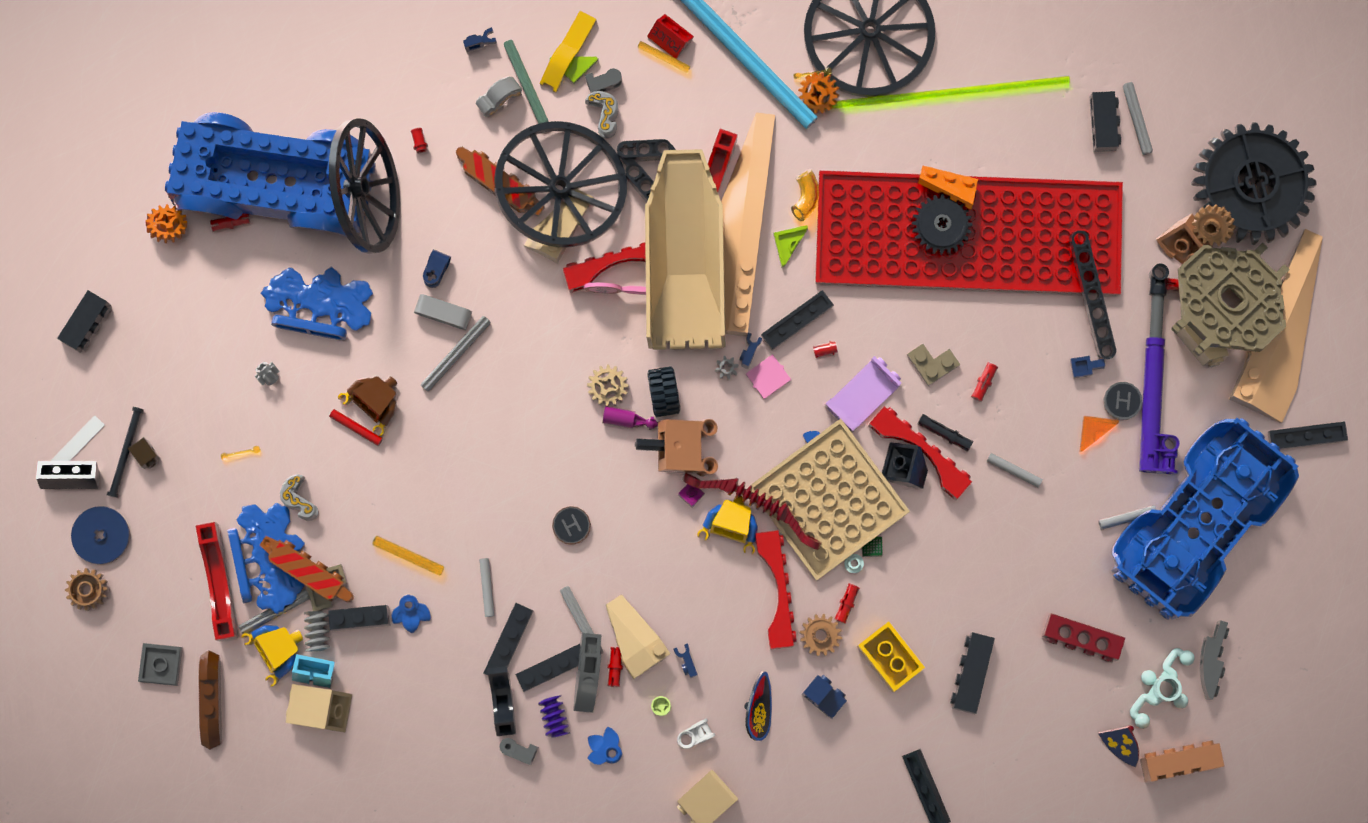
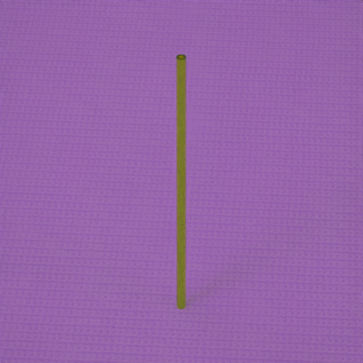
[826,76,1070,109]

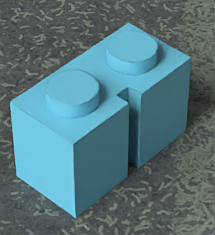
[292,654,335,688]

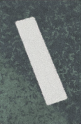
[51,416,105,461]

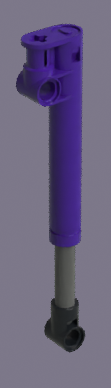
[1139,263,1180,474]

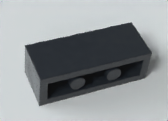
[1089,91,1121,152]
[57,290,111,353]
[36,461,100,489]
[328,605,391,631]

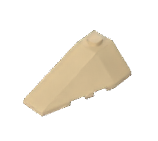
[524,189,593,264]
[606,595,670,679]

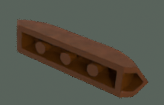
[199,650,222,750]

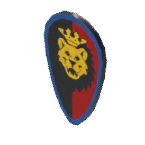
[744,672,772,741]

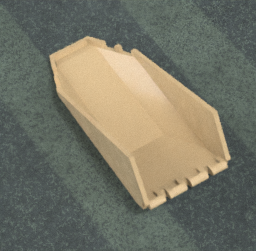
[645,149,726,350]

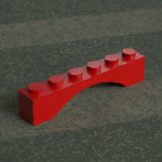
[708,129,738,192]
[563,242,646,293]
[868,406,972,501]
[196,522,238,641]
[756,530,797,650]

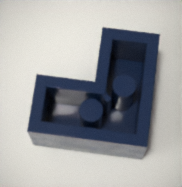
[801,675,847,719]

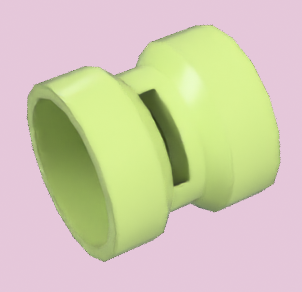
[651,696,671,716]

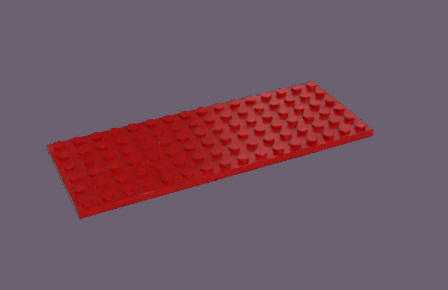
[815,170,1123,295]

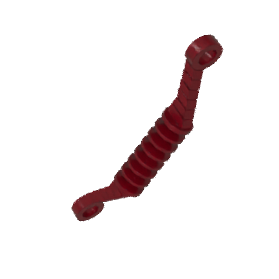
[681,473,822,550]

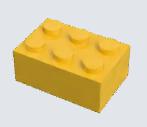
[857,621,925,692]

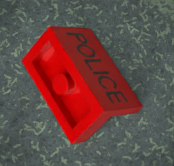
[647,14,694,59]

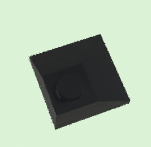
[882,442,928,489]

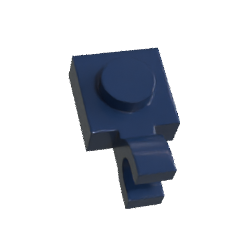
[463,27,497,53]
[739,332,763,369]
[1070,356,1105,378]
[673,643,698,678]

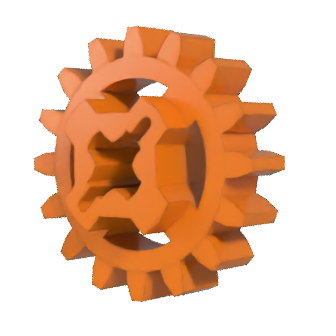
[798,72,840,114]
[145,204,187,244]

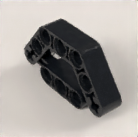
[617,139,676,203]

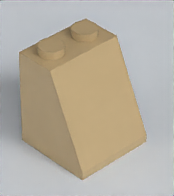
[1172,320,1228,367]
[285,684,352,733]
[677,770,738,823]

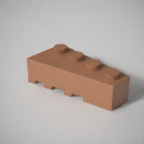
[1140,740,1225,782]

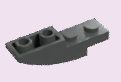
[1200,620,1229,700]
[573,633,602,713]

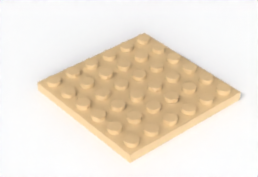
[751,418,910,581]

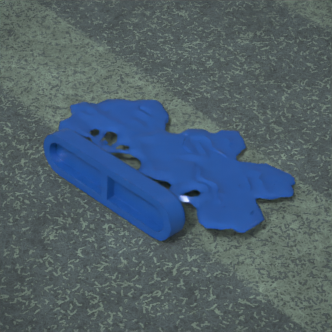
[260,266,373,340]
[227,503,305,614]

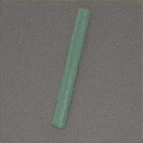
[504,39,548,123]

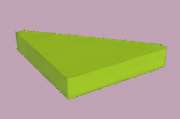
[549,57,598,84]
[773,225,808,268]

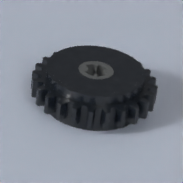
[911,194,973,255]

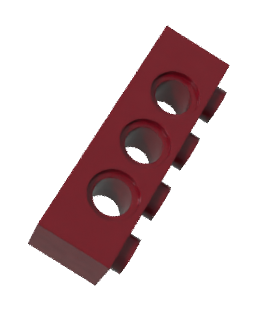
[1042,613,1125,663]

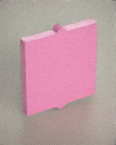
[746,354,791,399]

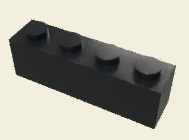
[950,632,995,714]

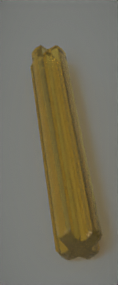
[372,536,444,576]

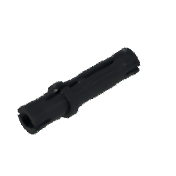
[917,414,974,452]

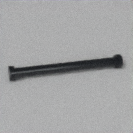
[107,407,144,498]

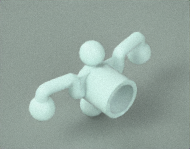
[1130,648,1195,729]

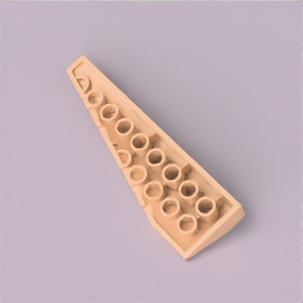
[1229,229,1323,423]

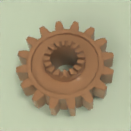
[1192,204,1236,246]
[65,568,109,611]
[800,614,842,657]

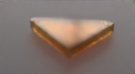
[1079,416,1119,452]

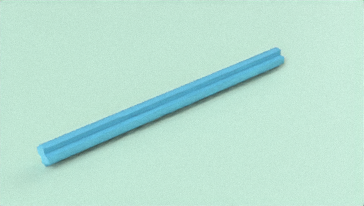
[681,0,817,129]

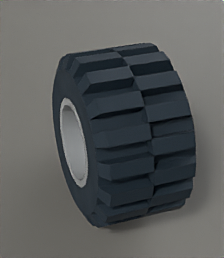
[647,366,680,417]

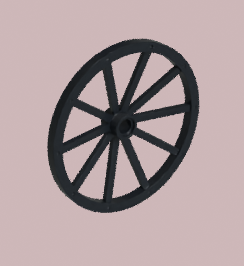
[804,0,935,97]
[329,118,400,254]
[494,121,627,247]

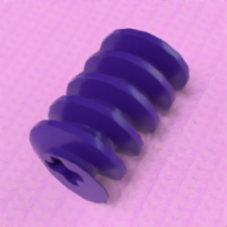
[538,695,570,738]

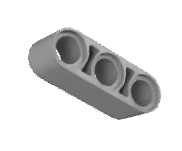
[414,294,472,330]

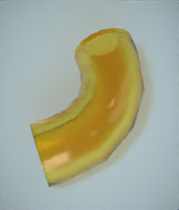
[791,169,819,222]

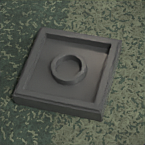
[138,643,183,686]

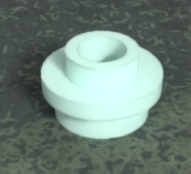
[844,554,864,573]

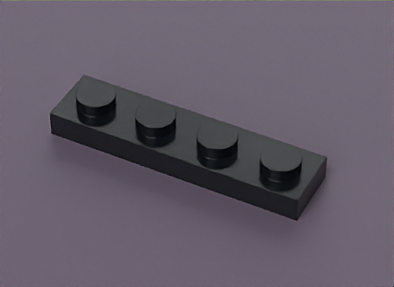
[761,290,834,350]
[1268,421,1348,449]
[483,603,533,675]
[515,644,580,692]
[902,749,951,823]

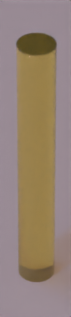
[638,41,691,73]

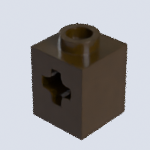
[128,437,160,469]

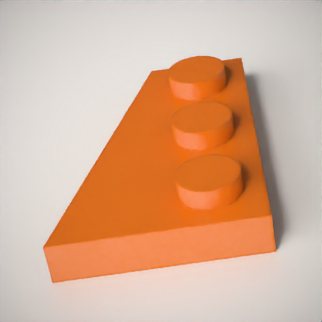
[918,166,978,209]

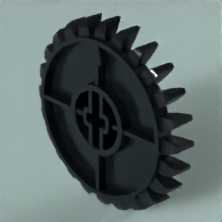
[1191,122,1317,245]

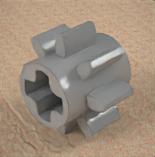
[715,356,739,380]
[255,362,280,385]

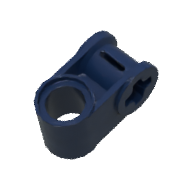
[423,249,451,288]

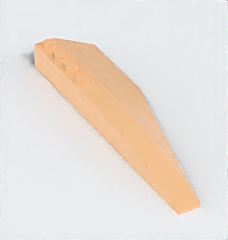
[721,113,775,337]

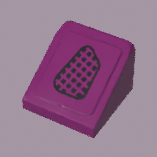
[678,484,705,508]

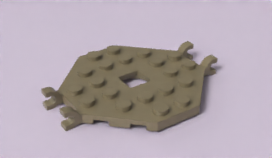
[1171,243,1290,357]

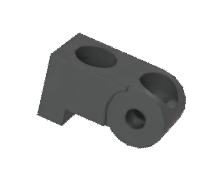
[585,68,622,93]
[499,738,539,765]

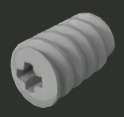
[304,611,330,652]

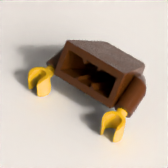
[338,376,397,436]

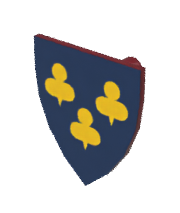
[1098,725,1139,767]

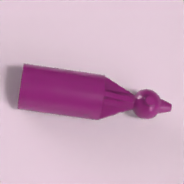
[602,406,658,430]

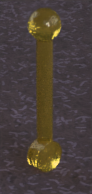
[793,68,832,79]
[221,446,261,460]

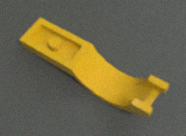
[539,11,597,93]

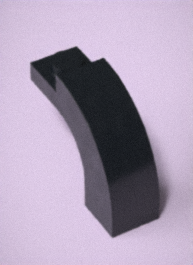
[488,666,516,736]

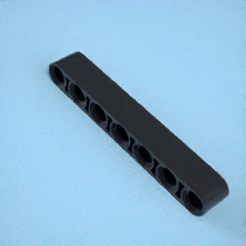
[1069,230,1116,359]

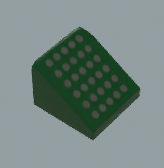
[862,536,883,557]

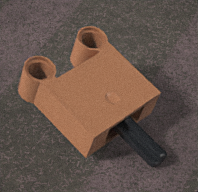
[635,419,718,476]

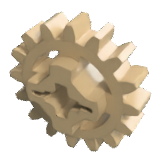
[587,364,629,407]

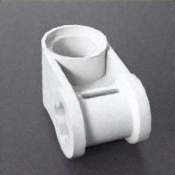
[677,718,716,749]

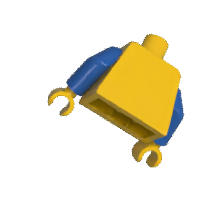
[697,496,758,554]
[241,625,303,687]

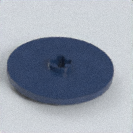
[71,506,130,564]

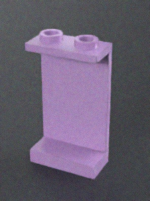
[825,356,901,433]

